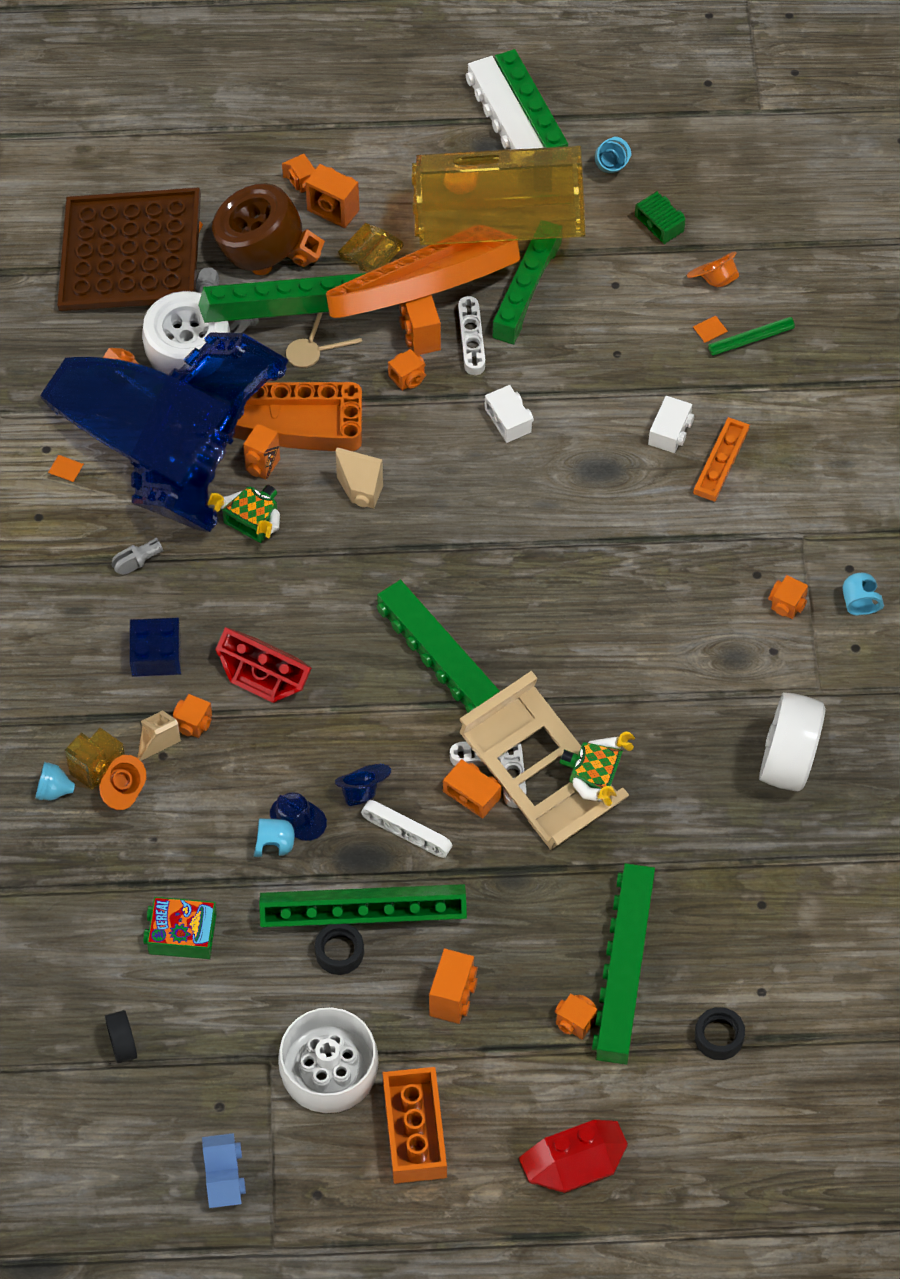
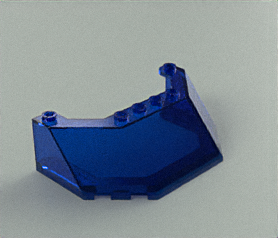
[130,332,289,532]

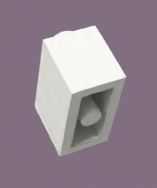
[485,385,534,443]
[648,396,694,453]

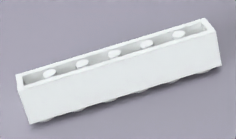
[466,56,546,172]

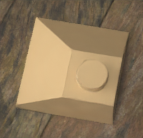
[336,447,383,509]

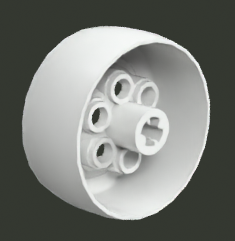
[142,291,231,381]
[759,692,826,791]
[278,1007,379,1113]

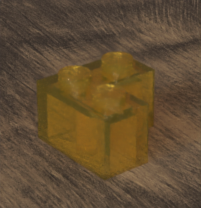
[65,728,125,790]

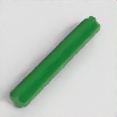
[708,317,795,356]

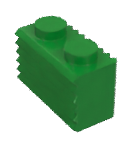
[635,191,685,244]

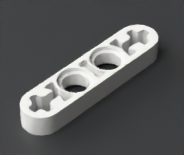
[458,296,485,375]
[361,800,453,858]

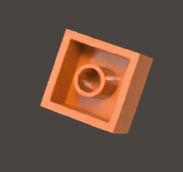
[305,164,359,228]
[399,295,441,355]
[429,948,478,1024]

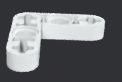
[450,742,526,808]

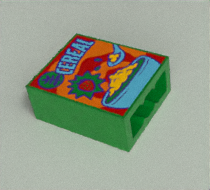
[143,897,217,959]

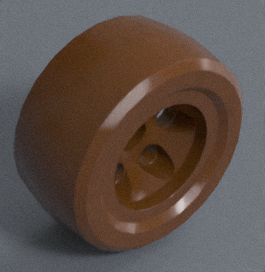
[212,183,302,271]

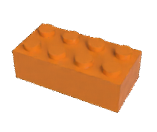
[382,1067,447,1184]

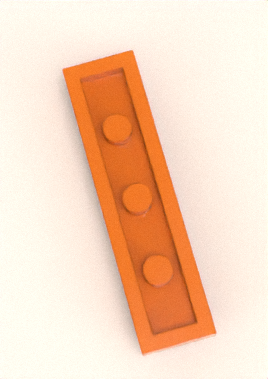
[693,417,750,502]

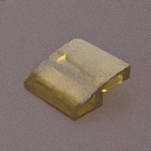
[338,223,404,272]

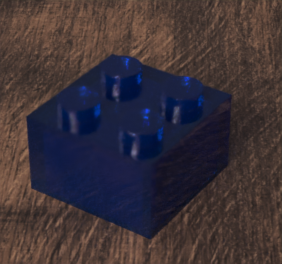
[130,618,181,677]

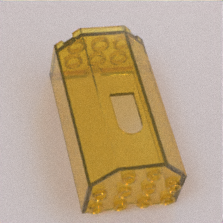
[412,146,585,245]

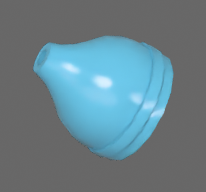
[35,762,75,801]

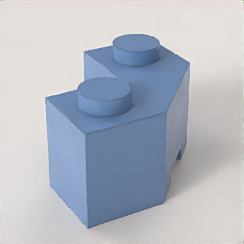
[202,1133,246,1208]

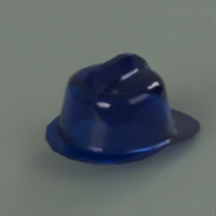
[335,764,391,806]
[270,792,327,841]

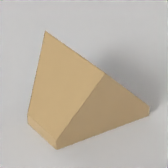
[138,710,181,761]

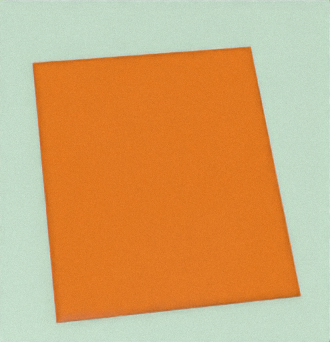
[693,316,728,343]
[48,455,84,482]

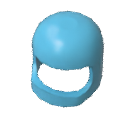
[594,137,631,174]
[842,573,884,615]
[254,818,295,857]

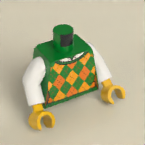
[207,485,280,543]
[559,732,635,806]

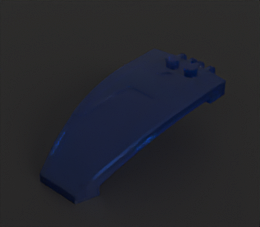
[40,357,234,490]

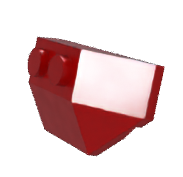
[215,627,312,703]
[519,1120,628,1193]

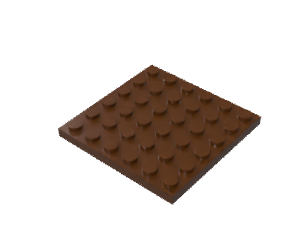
[57,187,201,311]

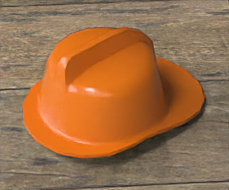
[686,251,739,287]
[99,755,146,810]

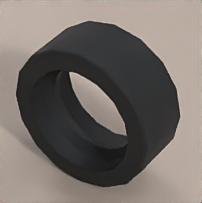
[315,924,364,975]
[695,1007,745,1060]
[105,1010,137,1063]

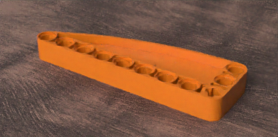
[326,224,520,318]
[153,382,362,451]

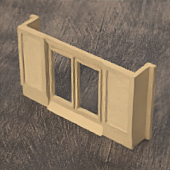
[460,671,629,850]

